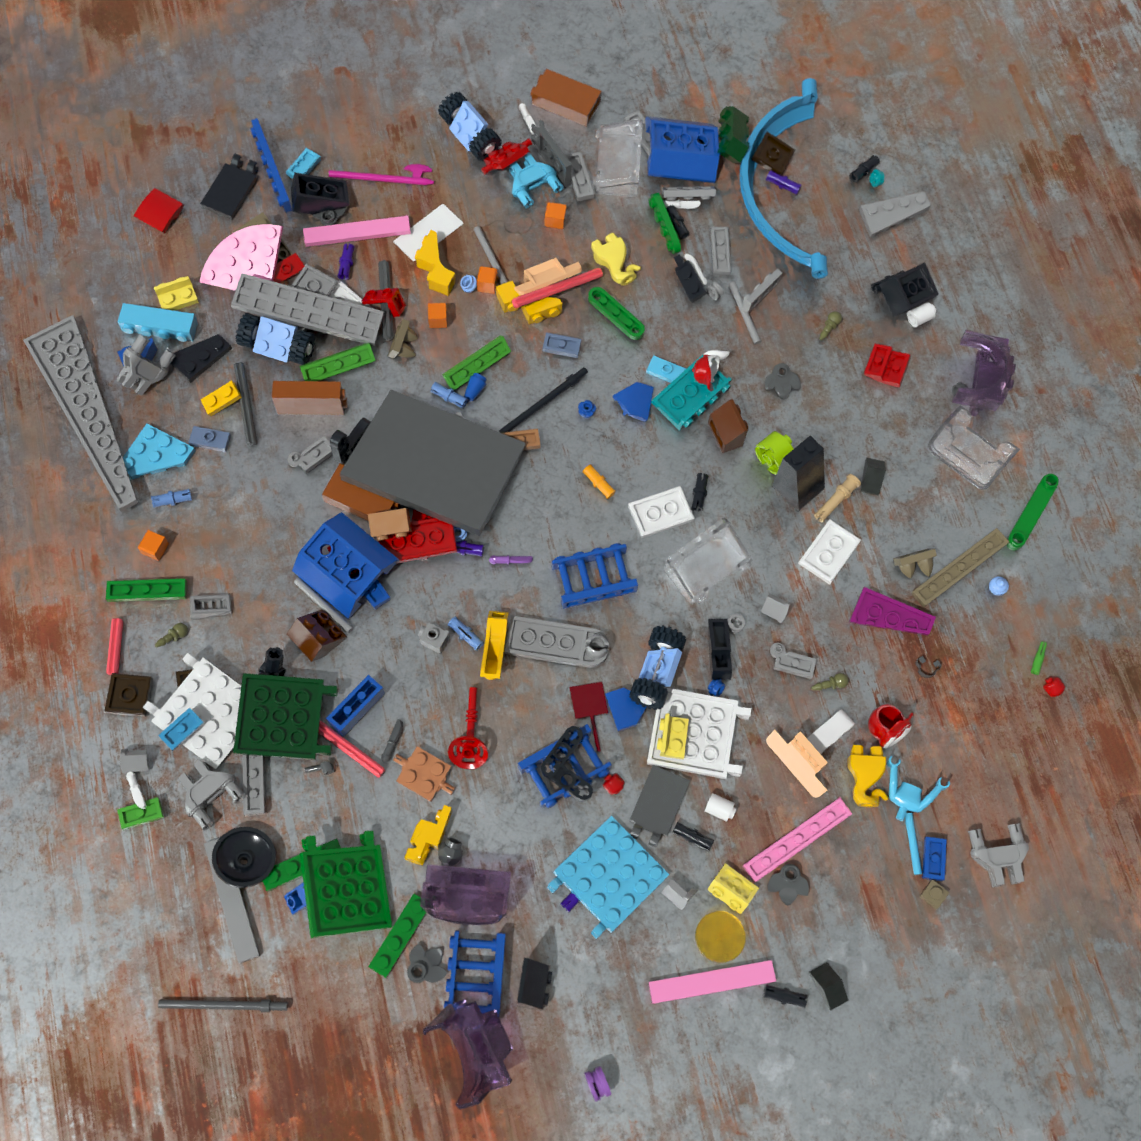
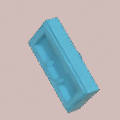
[286,148,321,179]
[646,355,686,383]

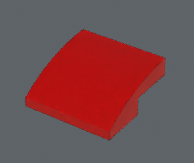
[134,188,185,233]
[864,344,911,388]

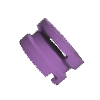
[584,1066,612,1102]

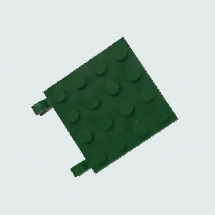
[233,673,338,760]

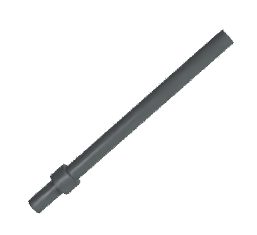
[158,999,288,1013]

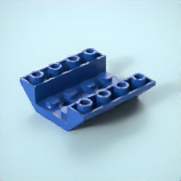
[646,116,719,183]
[292,512,399,619]

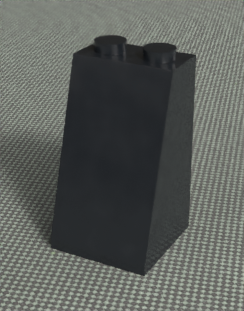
[772,435,825,512]

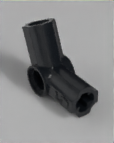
[259,647,286,676]

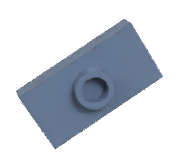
[542,332,581,358]
[188,426,231,452]

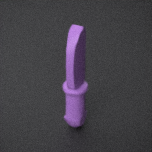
[489,555,533,565]

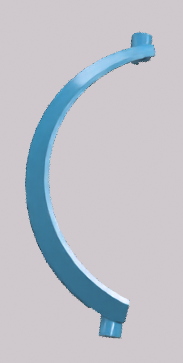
[740,78,828,279]

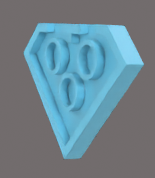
[123,424,196,479]

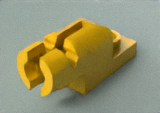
[404,805,452,865]

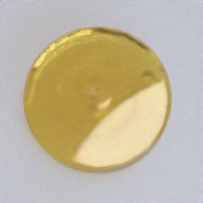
[695,911,746,963]

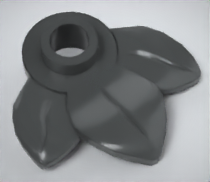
[312,207,346,226]
[765,363,801,399]
[768,864,809,906]
[407,944,447,983]

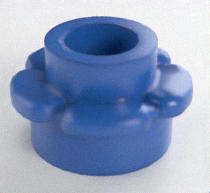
[578,400,596,418]
[708,679,726,697]

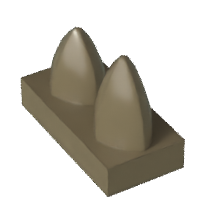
[387,319,418,359]
[893,548,937,578]

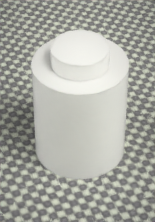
[907,302,936,327]
[704,793,737,822]

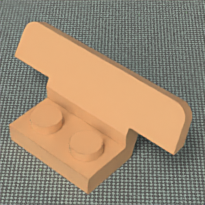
[514,258,582,295]
[766,730,828,798]

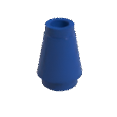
[464,373,487,402]

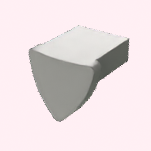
[761,594,793,623]
[120,749,149,773]
[661,879,697,910]

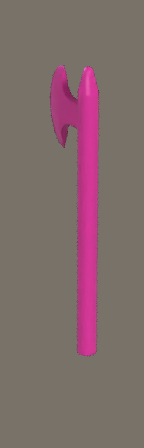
[329,164,434,185]

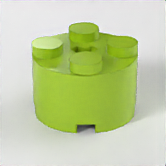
[755,431,793,475]

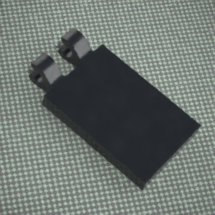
[200,153,259,220]

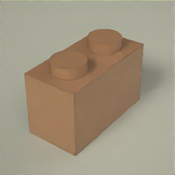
[368,508,412,541]

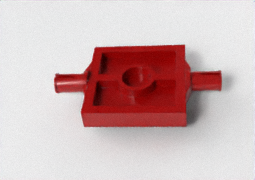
[481,139,532,175]

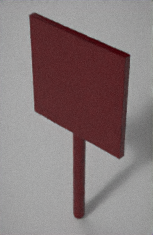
[569,682,609,752]

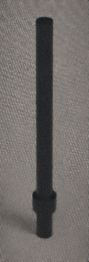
[499,367,588,433]

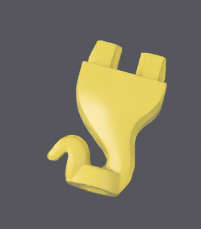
[591,233,641,286]

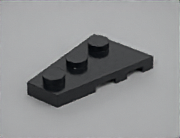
[171,334,232,383]

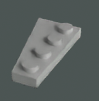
[859,192,931,238]

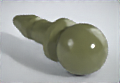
[820,311,842,340]
[155,623,188,647]
[811,673,849,691]

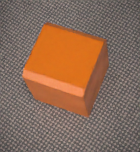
[544,202,566,229]
[477,266,498,294]
[428,303,447,328]
[138,530,169,561]

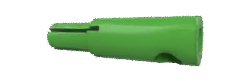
[1031,641,1047,675]

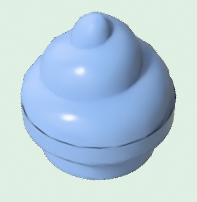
[989,576,1009,596]

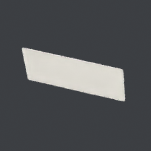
[393,204,463,261]

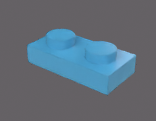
[158,707,204,751]

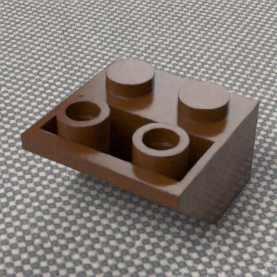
[708,399,749,453]
[287,610,347,662]

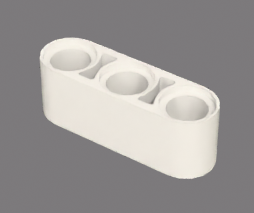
[807,709,855,754]

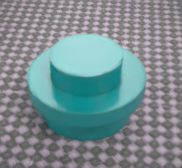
[869,169,885,187]

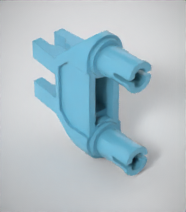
[509,153,564,208]

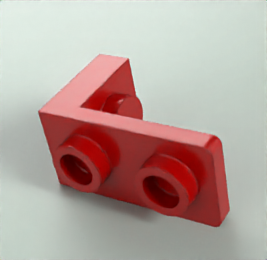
[361,288,406,317]

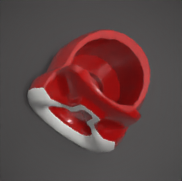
[868,704,913,749]

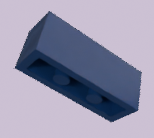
[326,675,385,737]

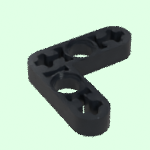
[330,418,371,465]
[541,726,593,802]

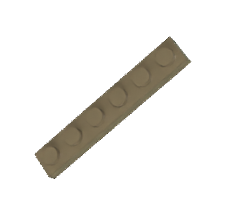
[911,528,1009,608]

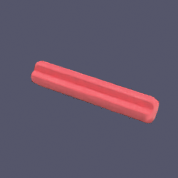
[106,618,123,675]

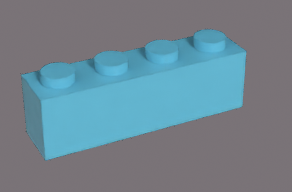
[118,303,198,342]

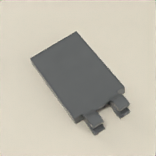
[531,120,572,188]
[629,765,690,848]

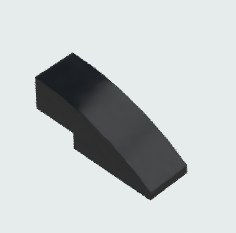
[708,619,732,680]

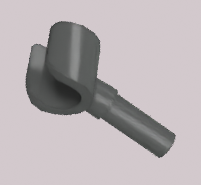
[305,761,334,775]

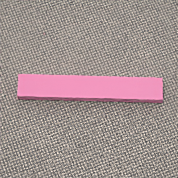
[303,216,411,247]
[743,798,852,883]
[648,960,776,1004]

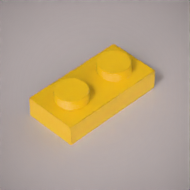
[201,380,242,416]

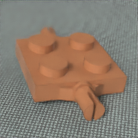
[393,746,456,802]

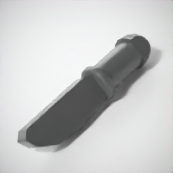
[381,719,403,762]

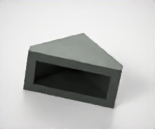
[860,457,886,496]
[808,962,849,1011]

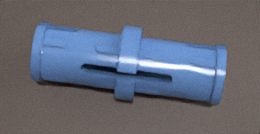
[430,382,468,409]
[151,489,192,508]
[448,616,484,651]

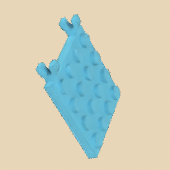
[547,816,670,939]

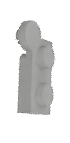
[287,436,333,473]
[770,643,816,679]

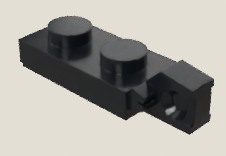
[674,254,708,303]

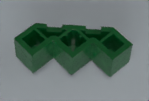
[717,106,749,163]

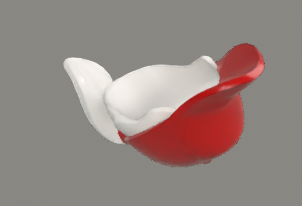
[692,350,730,391]

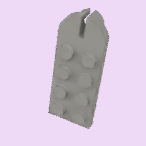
[505,615,609,668]

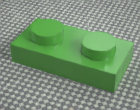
[117,797,164,830]

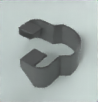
[915,656,941,678]

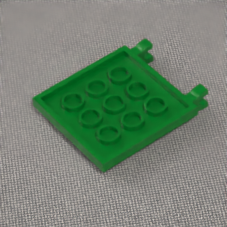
[300,830,392,939]

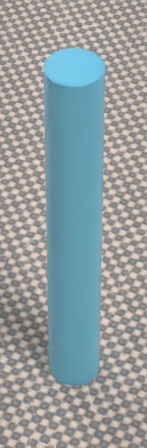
[905,813,922,875]

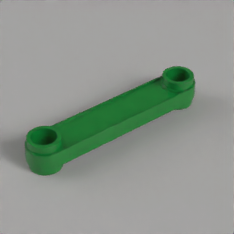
[1007,474,1059,551]

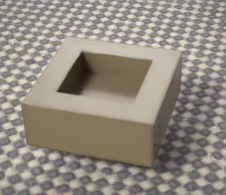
[919,879,950,910]

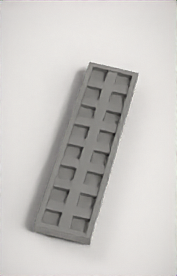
[231,273,384,346]

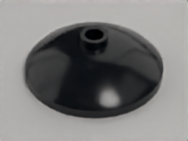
[212,827,276,888]

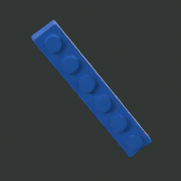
[250,118,292,213]

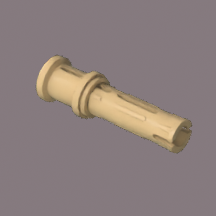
[814,474,861,523]

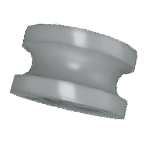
[706,282,724,300]
[728,614,745,633]

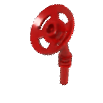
[448,687,488,769]

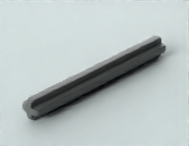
[378,260,393,341]
[234,362,257,446]

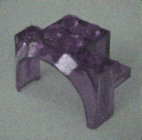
[952,330,1016,417]
[420,864,511,925]
[423,999,513,1110]

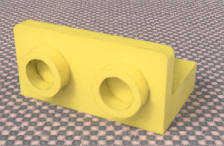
[154,276,199,311]
[657,713,689,760]
[707,863,759,914]

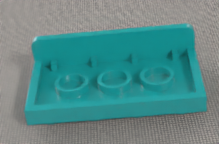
[651,354,732,430]

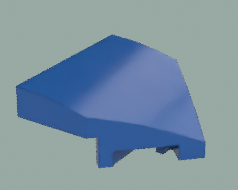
[612,382,654,422]
[605,688,647,732]

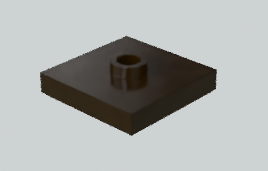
[751,132,795,175]
[104,673,153,717]

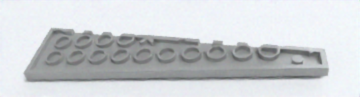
[23,315,138,512]

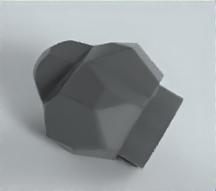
[438,837,463,869]

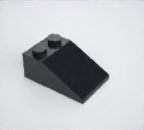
[291,172,349,214]
[879,262,939,316]
[517,958,552,1011]

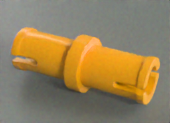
[582,464,616,499]

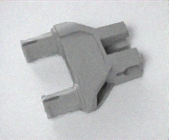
[116,334,176,396]
[178,759,246,831]
[968,823,1029,888]

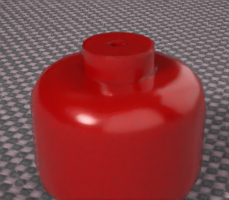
[1043,676,1065,697]
[603,773,625,795]

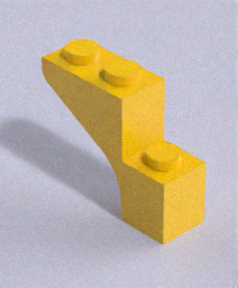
[415,230,456,296]
[496,281,562,324]
[480,611,509,680]

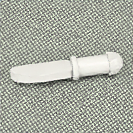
[519,103,536,135]
[663,200,701,209]
[684,254,707,286]
[126,772,147,809]

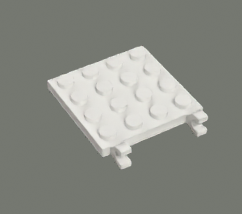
[143,653,241,770]
[647,687,751,779]

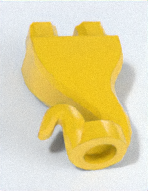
[847,745,888,807]

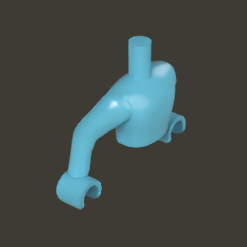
[887,756,950,821]

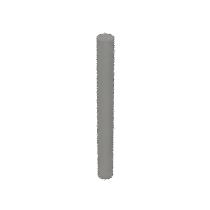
[473,226,508,284]
[729,281,761,345]
[294,577,354,633]

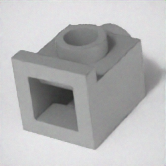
[418,623,450,654]

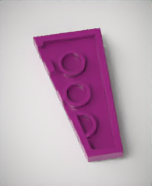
[849,587,936,636]

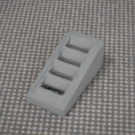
[189,594,231,619]

